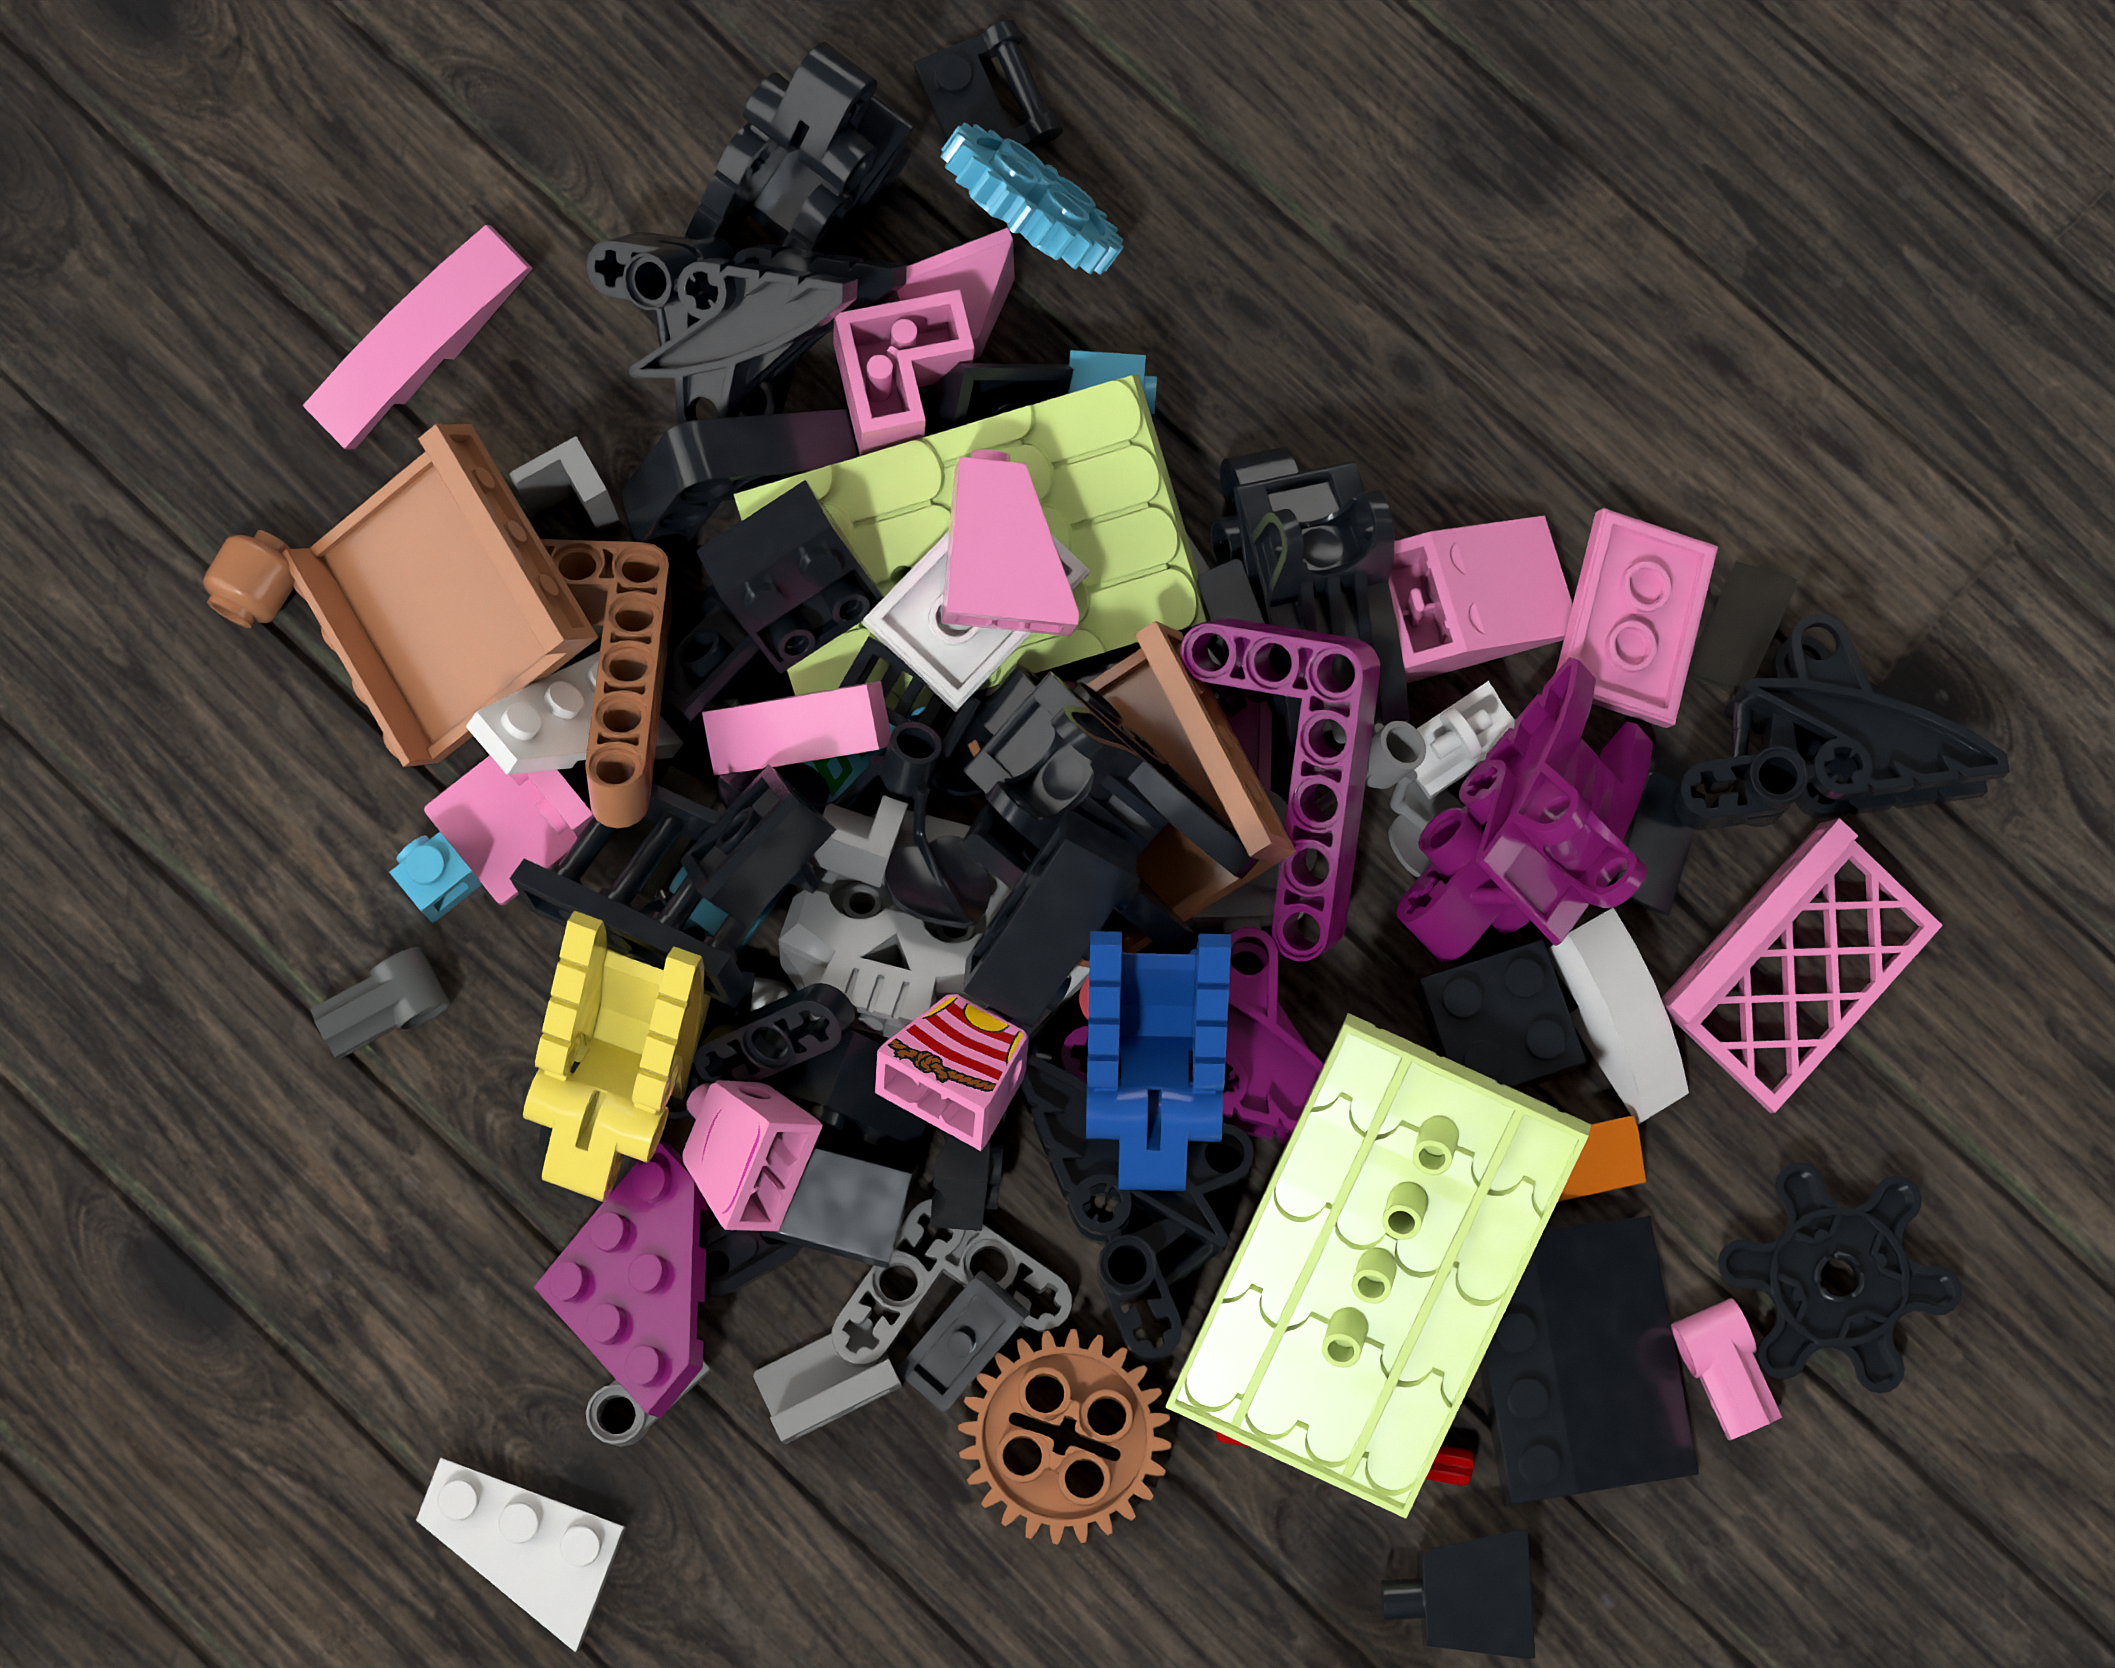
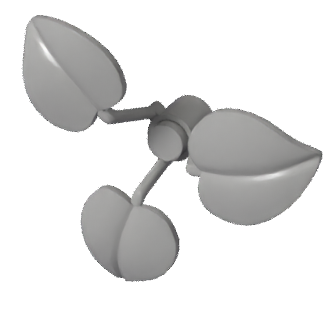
[1245,654,1482,891]

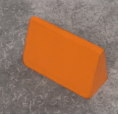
[1558,1115,1646,1202]

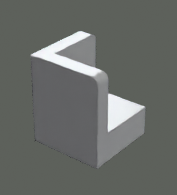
[808,795,908,888]

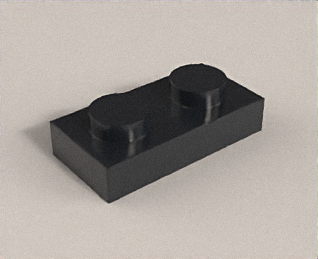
[895,1270,1031,1414]

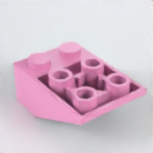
[1388,515,1573,684]

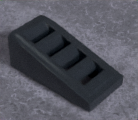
[839,636,982,758]

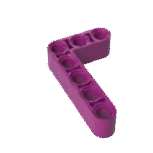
[1180,618,1380,961]

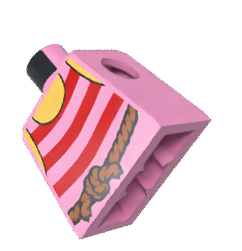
[875,994,1029,1151]

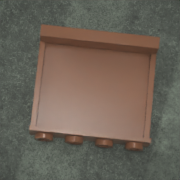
[281,424,598,767]
[968,621,1296,968]

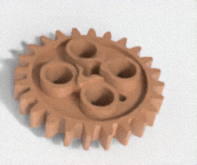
[958,1329,1171,1545]

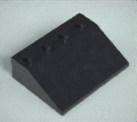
[1479,1216,1699,1506]

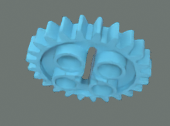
[940,123,1124,275]

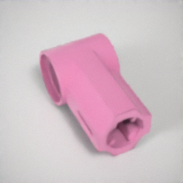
[1671,1298,1782,1440]

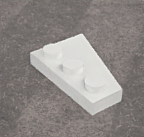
[466,651,684,775]
[416,1458,626,1652]

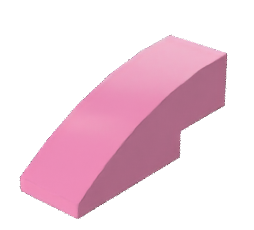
[702,681,891,775]

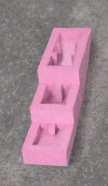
[303,225,533,449]

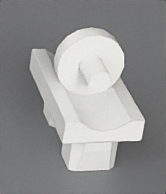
[1414,681,1515,799]

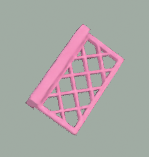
[1661,818,1943,1113]

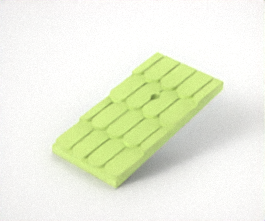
[734,374,1211,711]
[1166,1013,1591,1518]

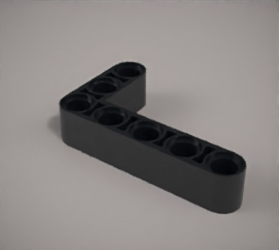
[621,409,925,554]

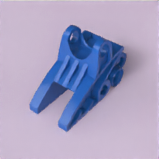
[1086,931,1231,1191]

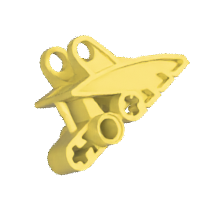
[523,911,711,1202]

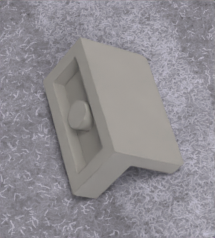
[509,436,621,535]
[753,1318,903,1444]

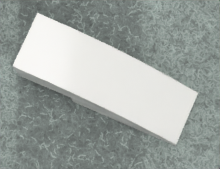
[1547,908,1689,1124]

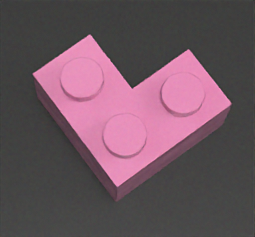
[833,290,974,456]

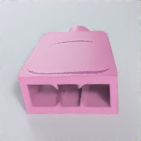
[683,1080,823,1231]

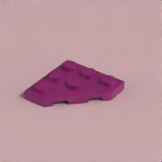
[534,1140,707,1418]

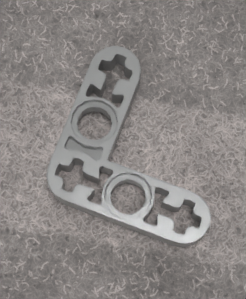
[832,1199,1072,1367]

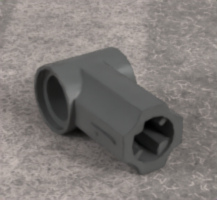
[310,947,450,1060]

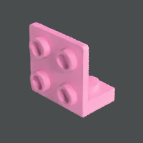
[424,755,594,905]

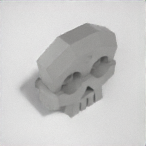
[778,810,1012,1042]

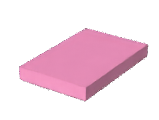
[1556,508,1718,728]

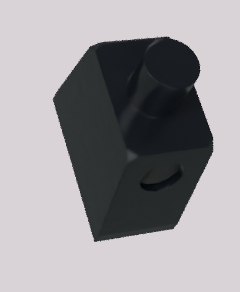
[1381,1530,1535,1659]

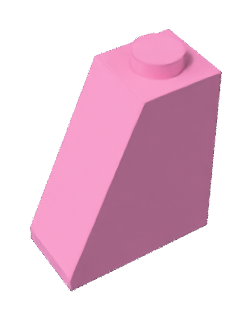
[941,450,1079,636]

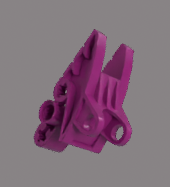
[1397,657,1653,962]
[1061,927,1324,1144]

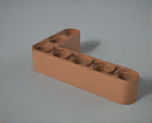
[540,539,673,828]

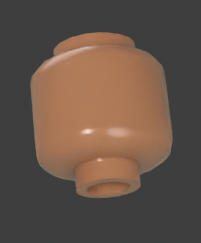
[203,530,295,628]

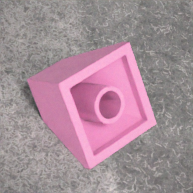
[893,228,1015,359]

